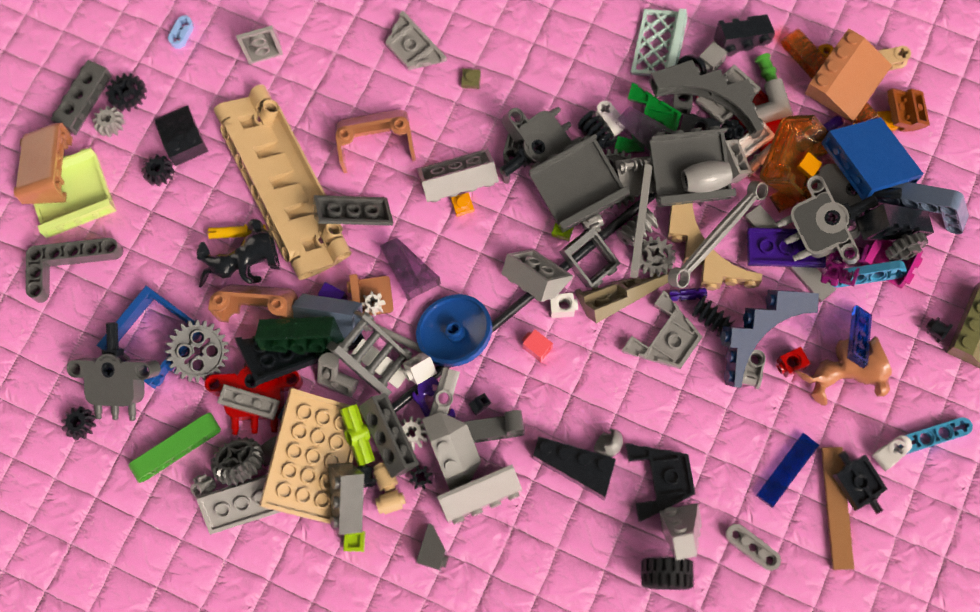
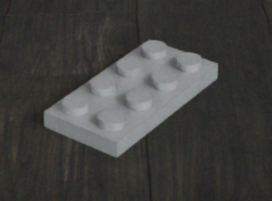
[197,474,280,535]

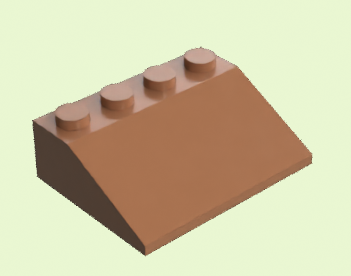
[805,28,892,123]

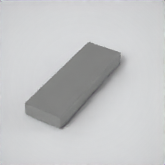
[217,384,280,420]

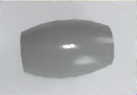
[681,160,733,193]

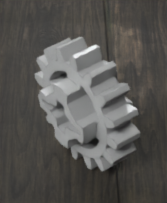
[639,236,676,277]

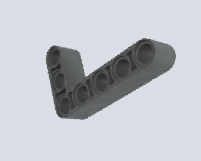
[26,238,123,303]

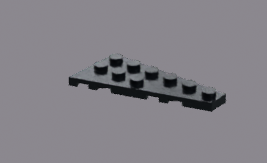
[235,330,364,386]

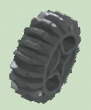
[210,437,265,486]

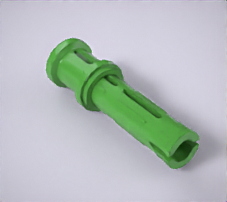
[754,53,777,82]

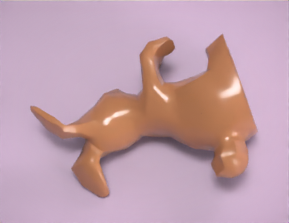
[794,336,892,406]

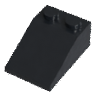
[155,105,209,166]

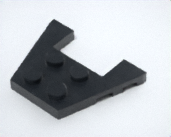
[625,443,696,522]

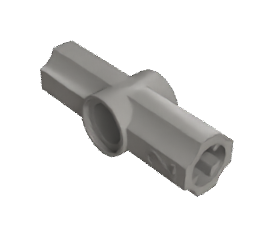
[429,367,460,416]

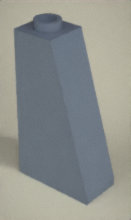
[292,293,363,342]

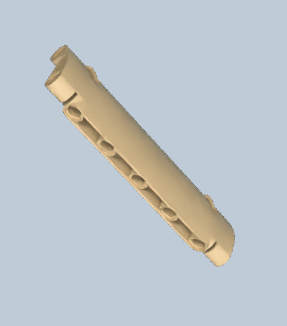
[214,85,352,280]

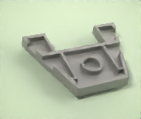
[621,291,702,369]

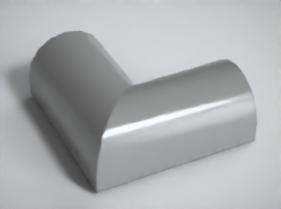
[756,78,793,123]
[317,353,359,398]

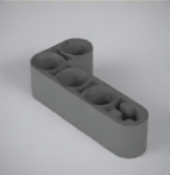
[464,410,525,443]

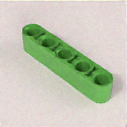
[128,413,221,483]

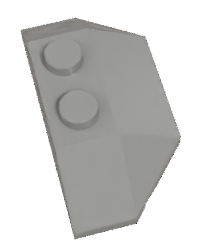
[422,412,481,491]

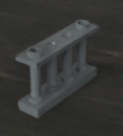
[326,310,413,396]

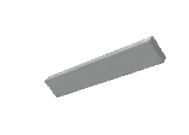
[630,164,652,278]
[745,205,836,303]

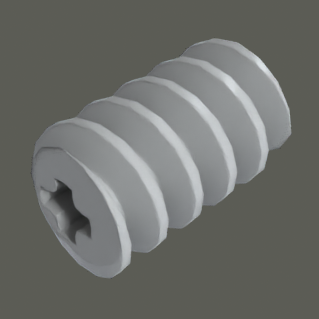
[616,208,658,247]

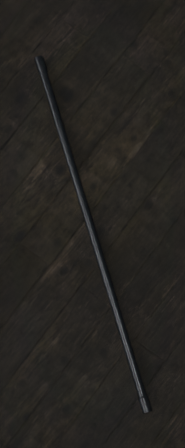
[366,193,656,435]

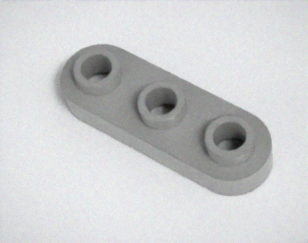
[726,524,781,571]

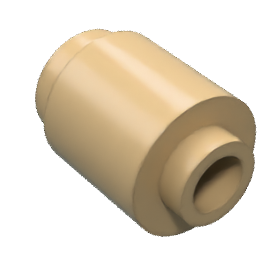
[373,462,398,493]
[375,489,406,514]

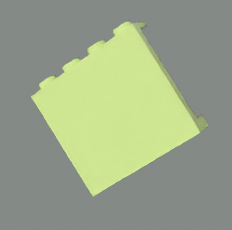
[34,148,116,238]

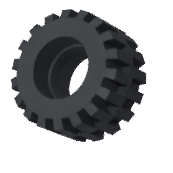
[641,557,694,590]

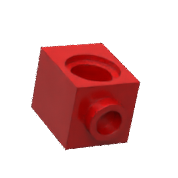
[776,347,810,378]

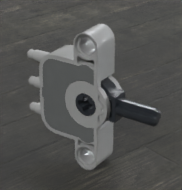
[776,175,879,265]

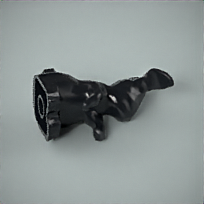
[197,219,281,288]

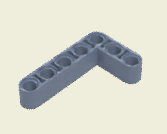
[877,182,969,234]

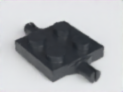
[832,450,887,514]

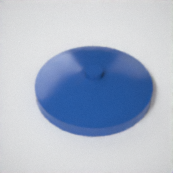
[416,294,492,367]

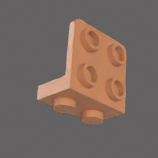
[347,274,394,316]

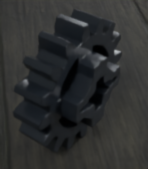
[106,73,147,112]

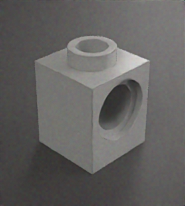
[697,41,728,73]

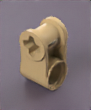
[878,46,911,71]

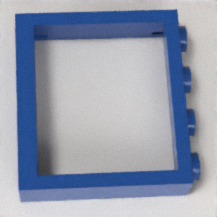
[96,286,201,389]

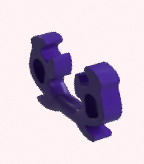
[412,377,456,418]

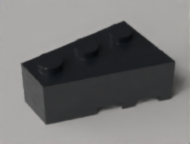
[713,14,775,56]

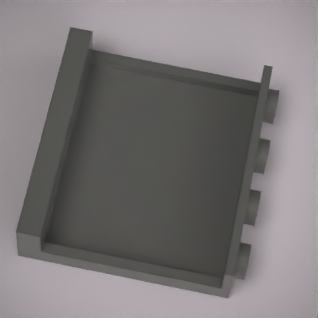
[648,126,736,207]
[529,134,630,233]

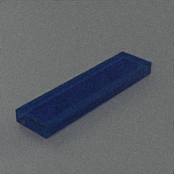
[847,305,872,369]
[755,433,819,508]

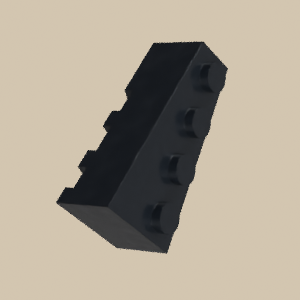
[533,437,616,500]

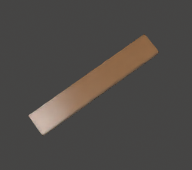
[821,447,855,570]

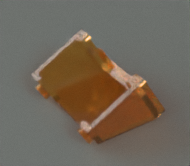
[760,115,829,203]

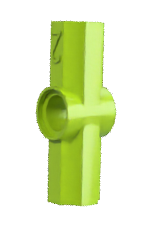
[340,404,375,466]

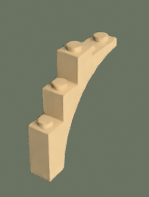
[667,203,762,291]

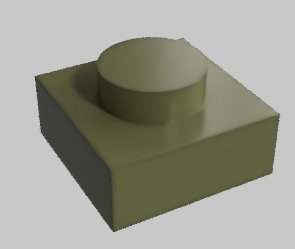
[461,68,481,89]

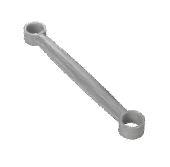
[668,181,768,288]

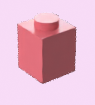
[522,329,553,362]

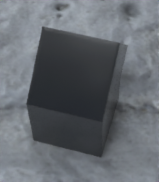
[469,393,491,416]

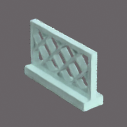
[631,8,688,77]

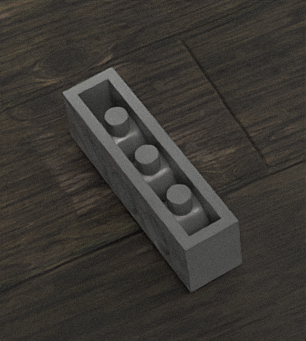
[51,60,112,135]
[359,393,419,478]

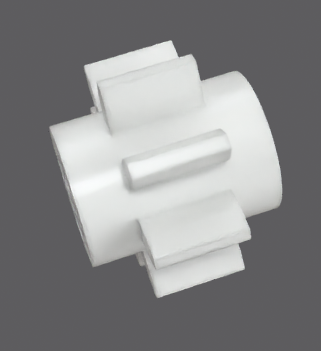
[362,291,386,317]

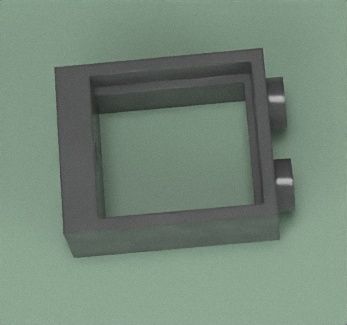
[559,227,621,288]

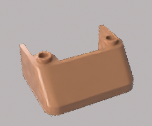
[335,109,416,173]

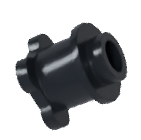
[925,317,953,343]
[357,465,377,488]

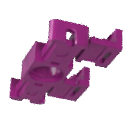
[820,244,869,286]

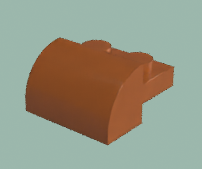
[887,88,930,132]

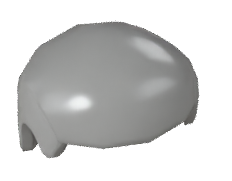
[594,429,623,457]

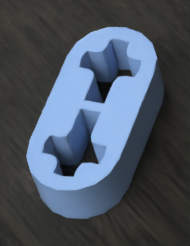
[168,16,194,49]

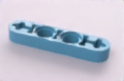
[833,260,907,288]
[898,417,973,454]

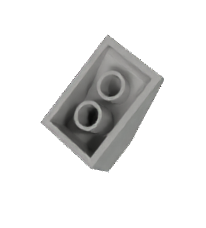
[236,26,283,64]

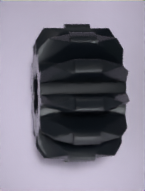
[142,154,175,187]
[61,406,96,440]

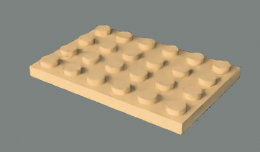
[259,388,363,524]

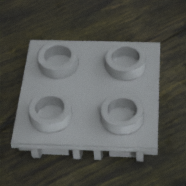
[615,156,655,196]

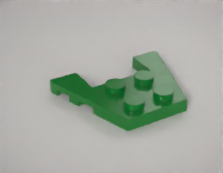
[613,83,681,154]

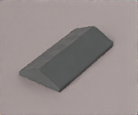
[313,195,393,226]

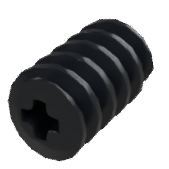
[577,110,616,151]
[692,296,735,337]

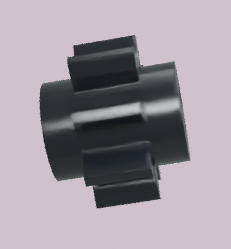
[721,119,744,140]
[409,466,433,490]

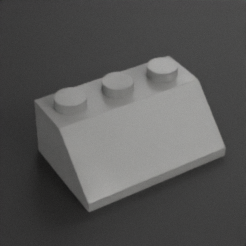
[501,249,573,302]

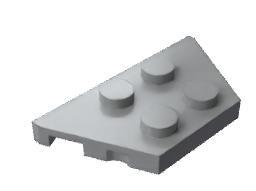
[385,10,447,70]

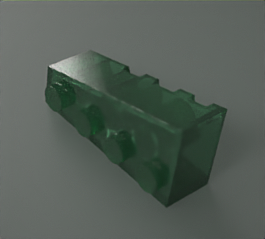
[254,316,344,357]

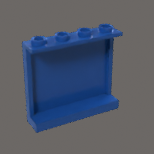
[821,117,924,200]

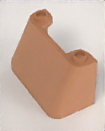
[14,123,73,204]
[208,284,298,327]

